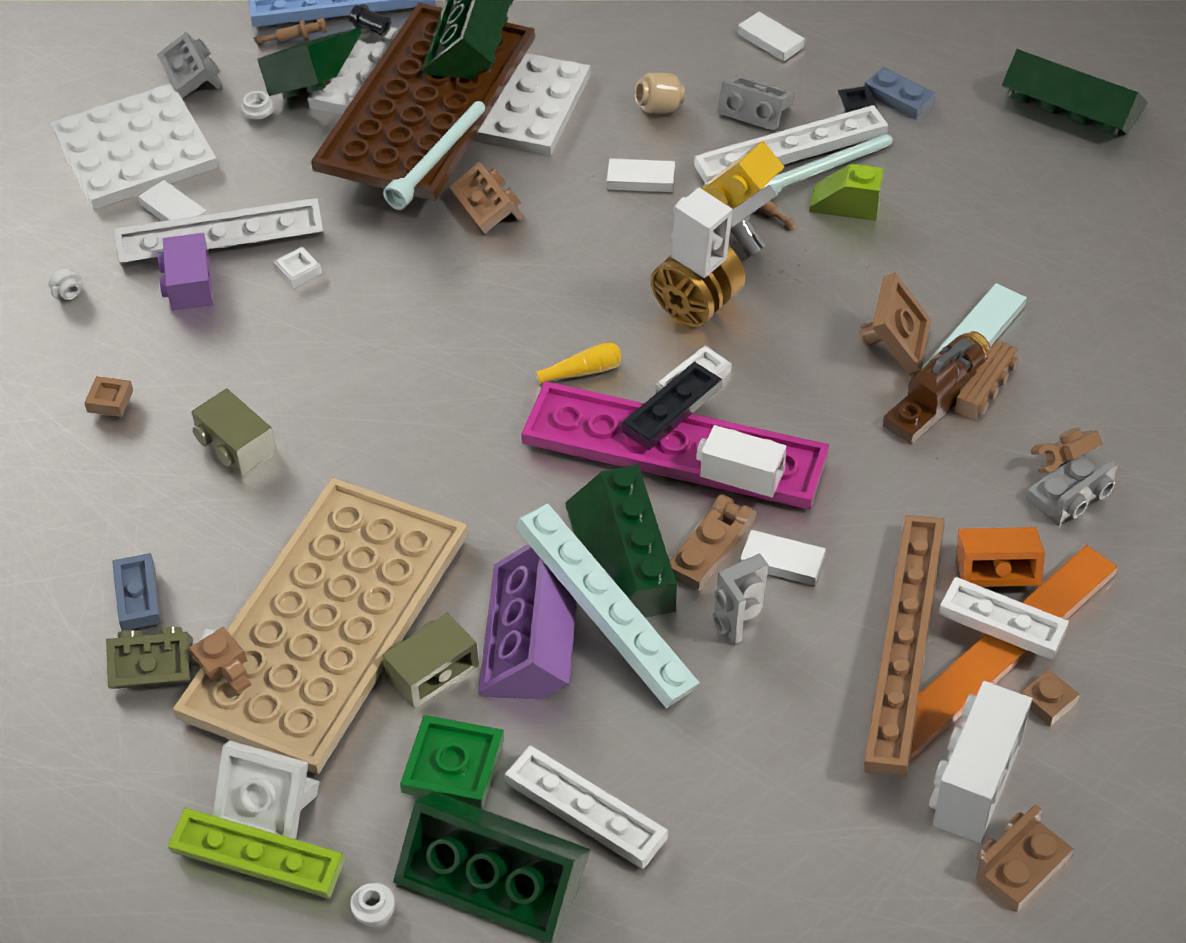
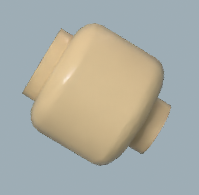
[635,72,685,115]

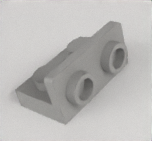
[157,32,222,98]
[717,75,795,130]
[1026,455,1117,526]
[712,553,768,645]

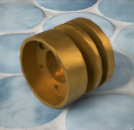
[650,246,746,327]

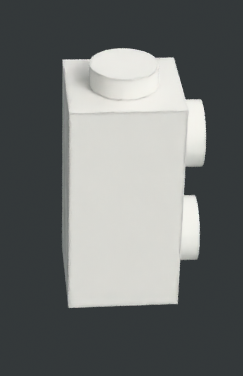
[696,425,787,498]

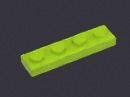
[168,807,345,899]

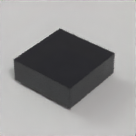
[837,86,877,114]

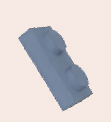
[864,67,936,119]
[112,553,161,631]

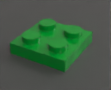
[400,715,504,809]

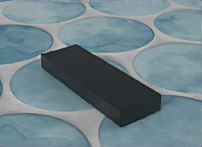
[621,361,722,450]

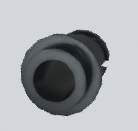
[349,4,391,37]

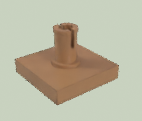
[859,272,931,374]

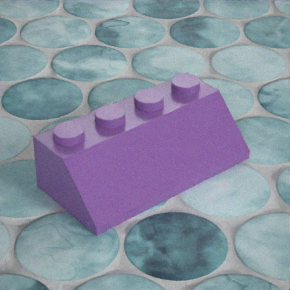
[478,544,577,699]

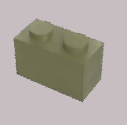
[191,388,277,475]
[382,612,479,709]

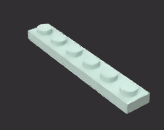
[515,503,700,708]

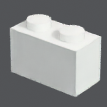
[671,187,733,278]

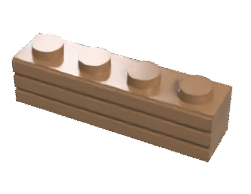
[955,340,1019,421]

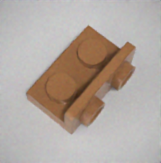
[449,162,524,233]
[976,805,1074,912]

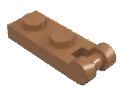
[670,494,756,592]

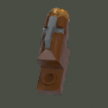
[883,331,991,445]

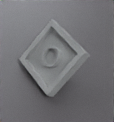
[730,185,777,258]

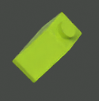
[809,164,884,221]

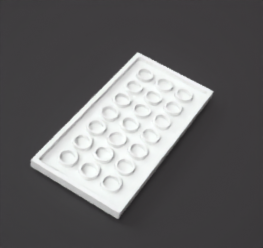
[308,26,591,156]

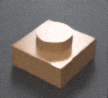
[84,376,134,417]
[1021,669,1080,726]

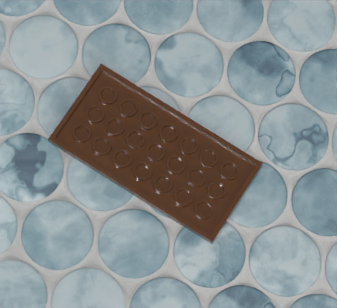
[311,3,535,201]

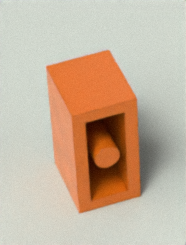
[955,527,1045,587]

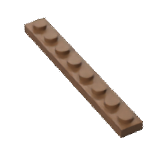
[864,515,944,776]

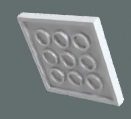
[51,83,219,210]

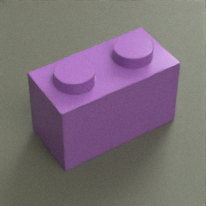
[158,233,214,311]

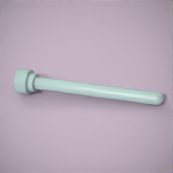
[383,101,485,210]
[762,134,893,198]

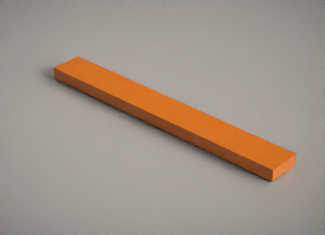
[909,544,1118,762]

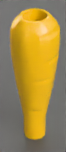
[536,342,622,385]

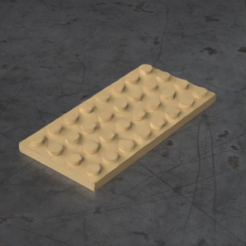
[173,477,468,775]

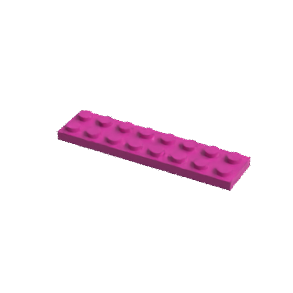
[521,381,829,510]

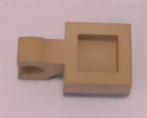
[1030,427,1103,473]
[189,626,251,694]

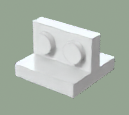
[212,741,320,839]

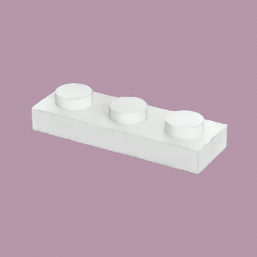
[938,577,1069,660]

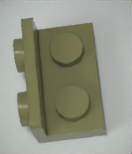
[106,627,193,689]

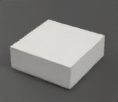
[273,247,322,289]

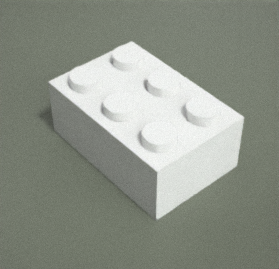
[929,680,1032,844]

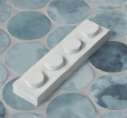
[505,745,668,869]

